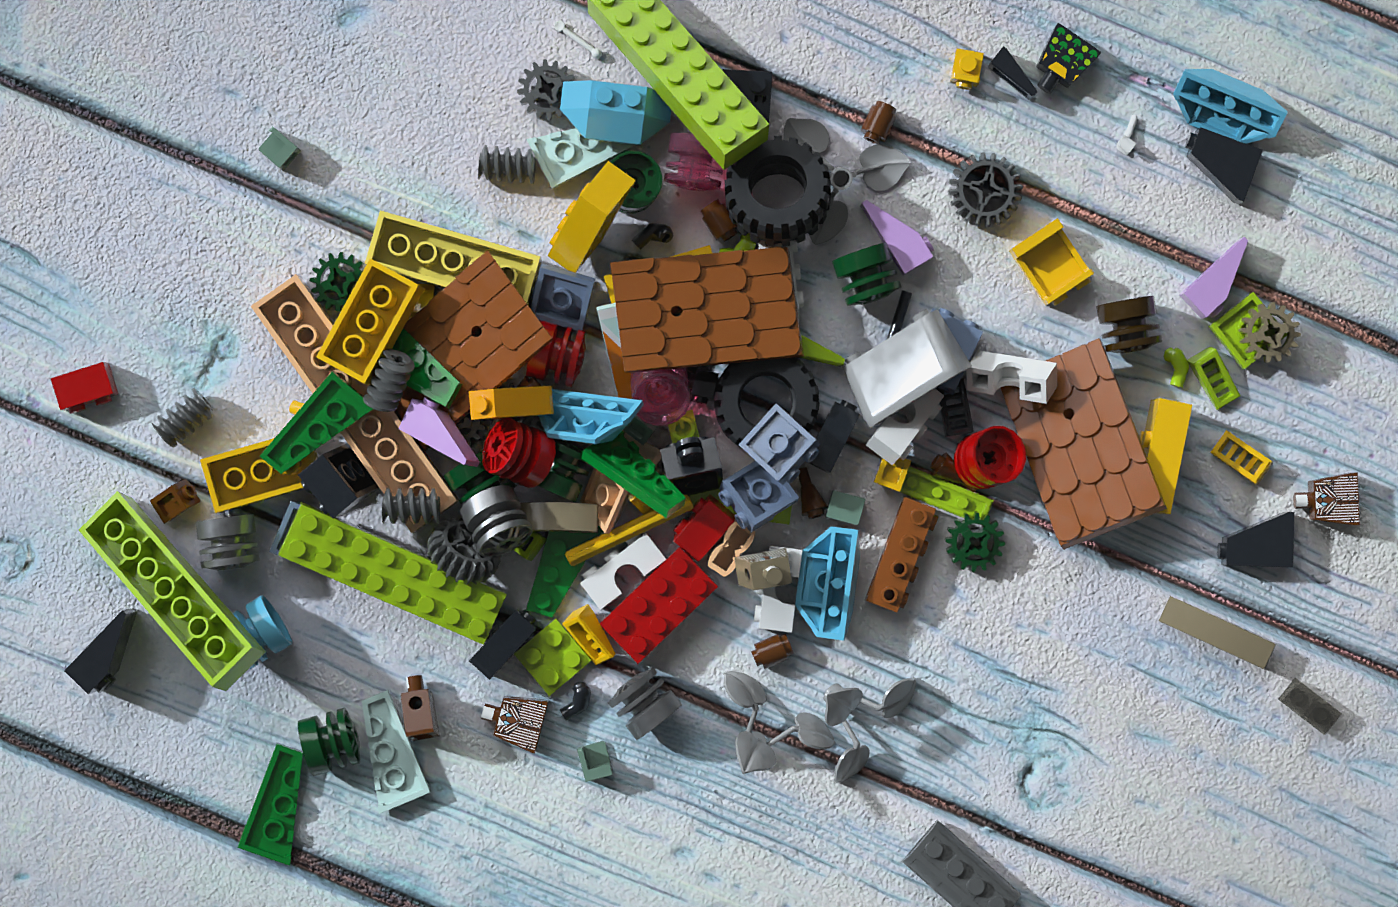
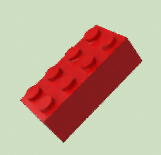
[600,547,718,664]

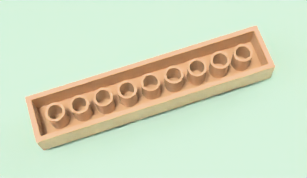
[251,274,459,533]

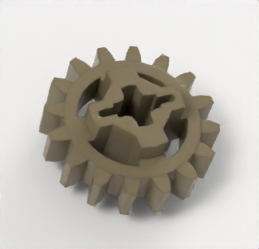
[1238,302,1301,363]

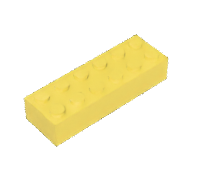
[365,210,542,306]

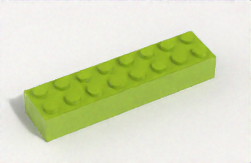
[588,0,769,170]
[79,491,265,691]
[278,502,507,645]

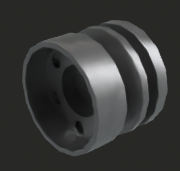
[460,485,533,557]
[195,514,260,571]
[608,667,682,740]

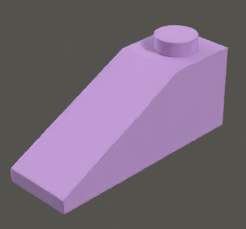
[860,200,934,276]
[1179,237,1248,319]
[398,397,480,467]

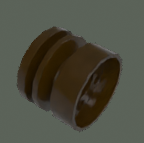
[1096,296,1162,354]

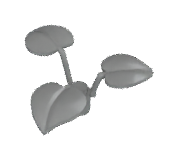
[783,118,910,245]
[723,671,835,774]
[823,676,916,783]

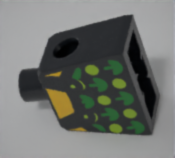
[1036,23,1101,94]

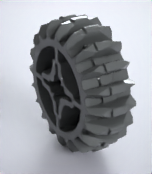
[948,152,1023,227]
[427,517,502,585]

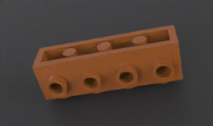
[865,497,938,612]

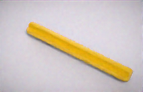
[565,495,694,566]

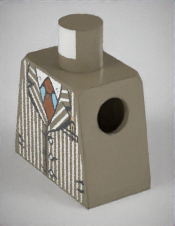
[734,548,792,590]

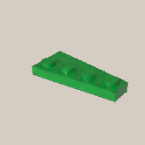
[526,525,603,617]
[237,743,303,866]

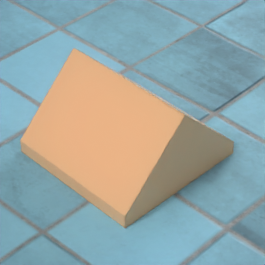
[580,468,630,534]

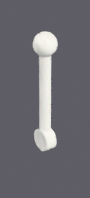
[554,20,602,59]

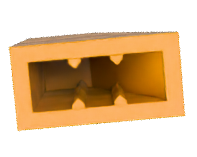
[469,386,554,420]

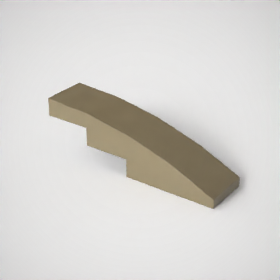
[1159,596,1276,670]

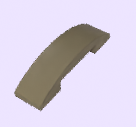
[520,502,598,533]

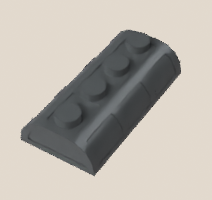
[901,820,1021,907]

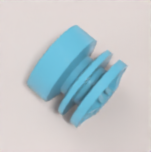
[233,595,293,669]

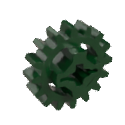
[309,252,364,312]
[945,511,1005,572]

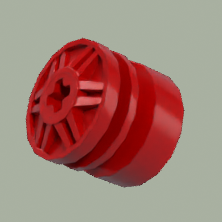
[526,320,586,388]
[482,418,555,488]
[954,426,1026,489]

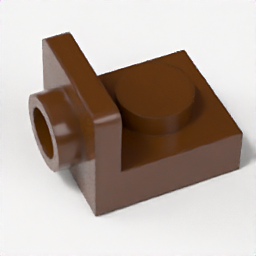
[150,479,200,524]

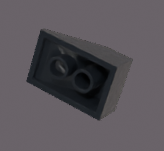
[298,443,379,519]
[64,608,137,694]

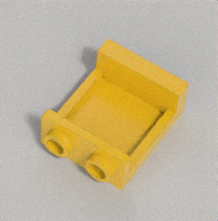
[1009,218,1094,306]

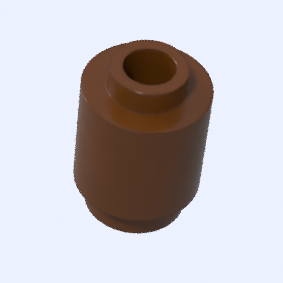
[861,101,896,144]
[700,199,738,242]
[751,634,794,669]

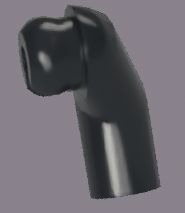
[632,223,673,250]
[560,681,591,721]

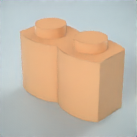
[708,521,755,577]

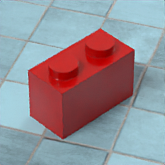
[50,362,118,414]
[673,494,735,562]

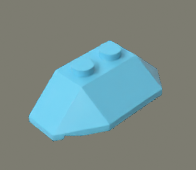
[1173,69,1288,144]
[560,80,671,145]
[538,389,644,444]
[795,526,860,641]

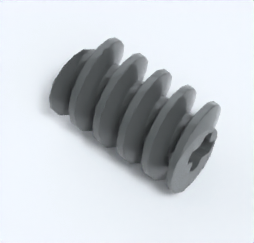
[478,145,536,184]
[363,349,415,412]
[151,388,213,448]
[382,488,440,524]

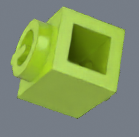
[666,406,699,443]

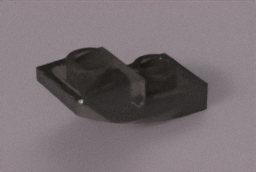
[1278,678,1342,735]

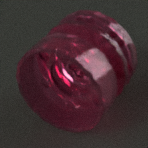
[664,133,723,192]
[631,368,690,426]

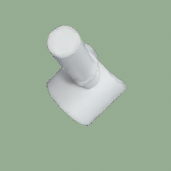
[1116,115,1138,155]

